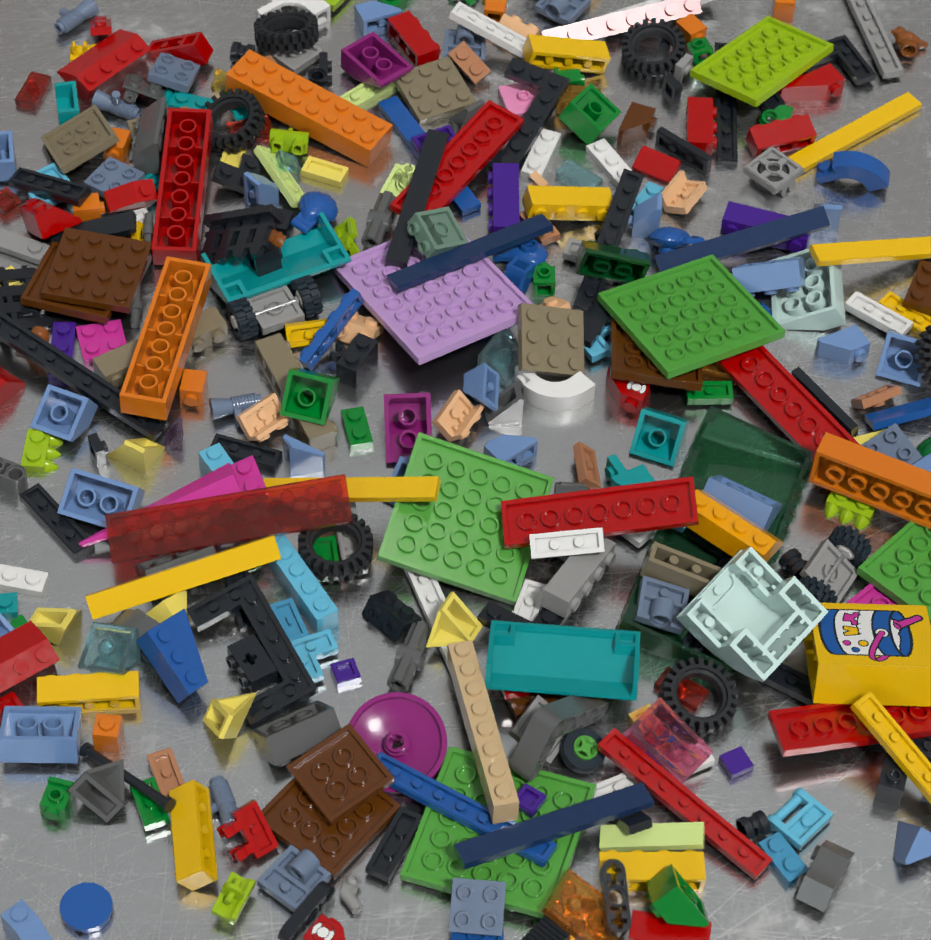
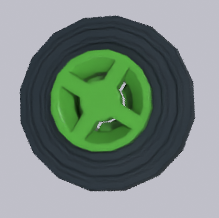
[560,728,605,774]

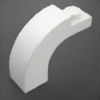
[256,0,331,28]
[514,365,596,412]

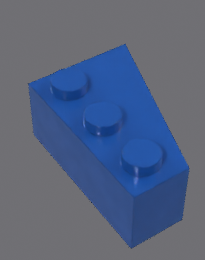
[136,608,208,703]

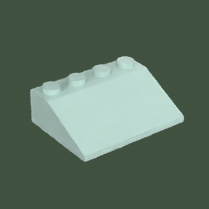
[769,242,846,331]

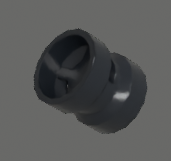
[230,41,256,62]
[778,548,808,580]
[736,810,771,841]

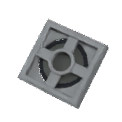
[743,146,804,197]

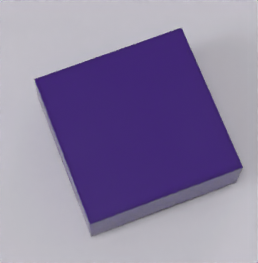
[330,658,361,689]
[719,746,754,779]
[517,783,547,818]

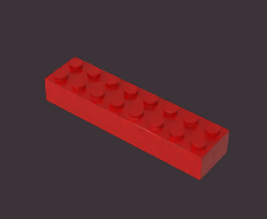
[151,108,213,265]

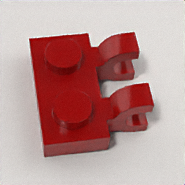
[216,800,279,862]

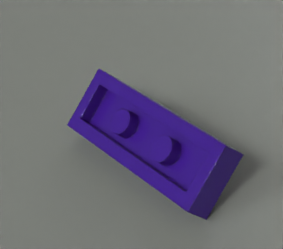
[48,322,77,380]

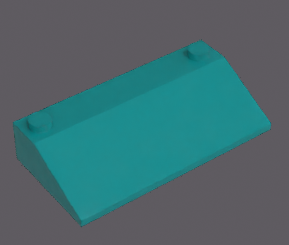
[201,212,351,303]
[485,620,641,701]

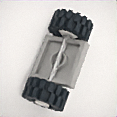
[226,275,323,341]
[799,525,872,603]

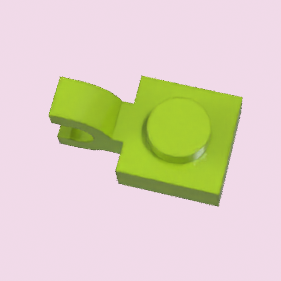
[334,216,359,256]

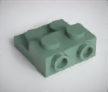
[407,206,468,259]

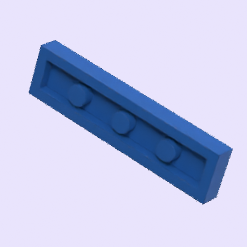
[299,288,364,371]

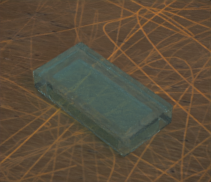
[556,159,603,187]

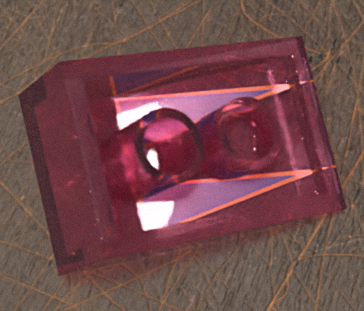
[623,697,713,784]

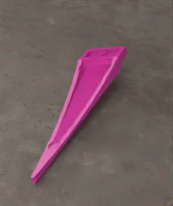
[79,455,270,547]

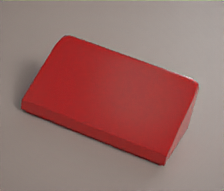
[632,145,681,184]

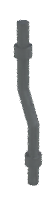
[130,212,154,329]

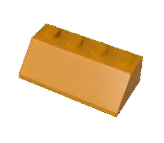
[686,489,784,563]

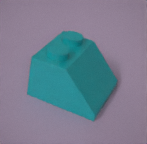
[629,407,690,466]

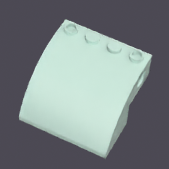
[676,547,828,682]

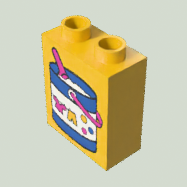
[803,603,931,707]

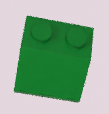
[558,83,621,145]
[280,367,340,425]
[646,864,709,927]

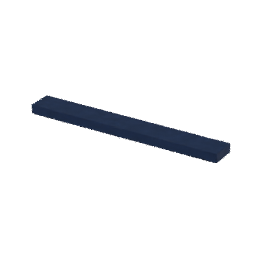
[655,206,830,272]
[387,213,553,293]
[454,782,654,870]

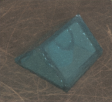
[477,329,518,389]
[77,622,141,675]

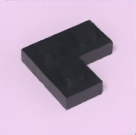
[211,153,262,194]

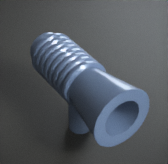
[54,0,99,34]
[91,89,141,120]
[209,393,262,428]
[208,775,238,825]

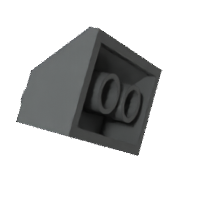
[130,97,167,174]
[134,541,216,600]
[250,700,341,767]

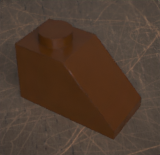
[617,102,658,146]

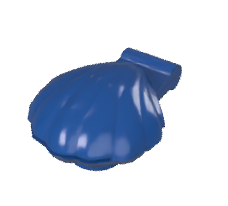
[290,191,338,235]
[648,226,704,253]
[492,239,548,266]

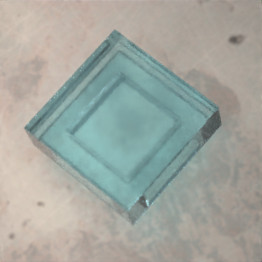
[275,150,301,175]

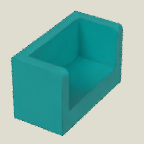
[54,81,80,126]

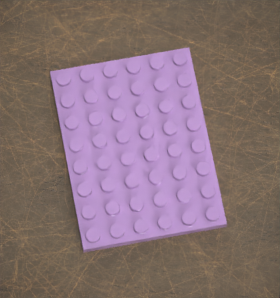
[332,237,533,365]

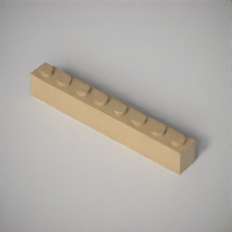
[447,640,519,824]

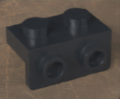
[362,590,422,643]

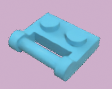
[767,788,833,850]

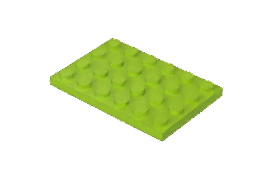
[690,16,834,107]

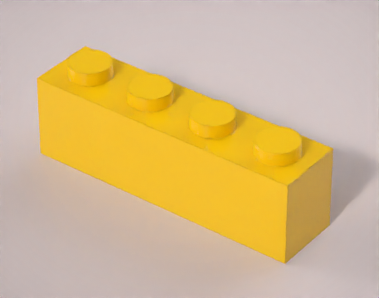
[522,34,611,74]
[522,185,613,221]
[37,670,141,713]
[169,779,218,891]
[597,850,706,893]

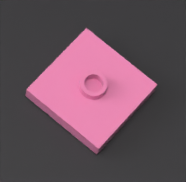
[498,83,539,118]

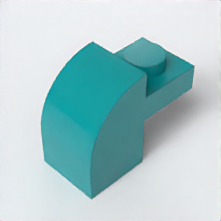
[604,454,655,487]

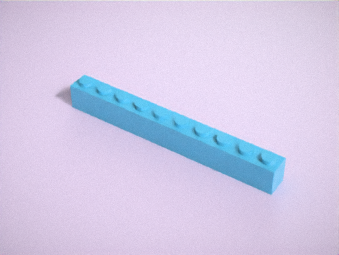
[198,443,339,633]

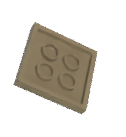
[393,56,477,126]
[40,104,119,174]
[517,303,585,377]

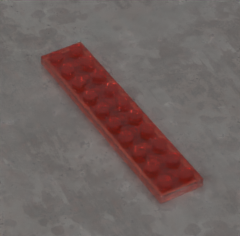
[105,474,353,564]

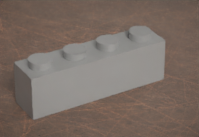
[540,537,616,619]

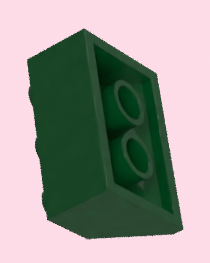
[575,240,651,284]

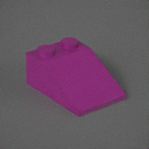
[341,31,413,88]
[384,393,432,464]

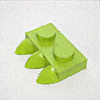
[20,429,64,473]
[824,491,877,530]

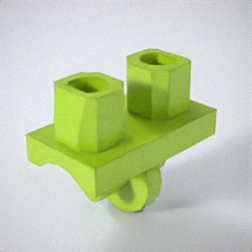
[269,127,309,156]
[211,871,256,924]

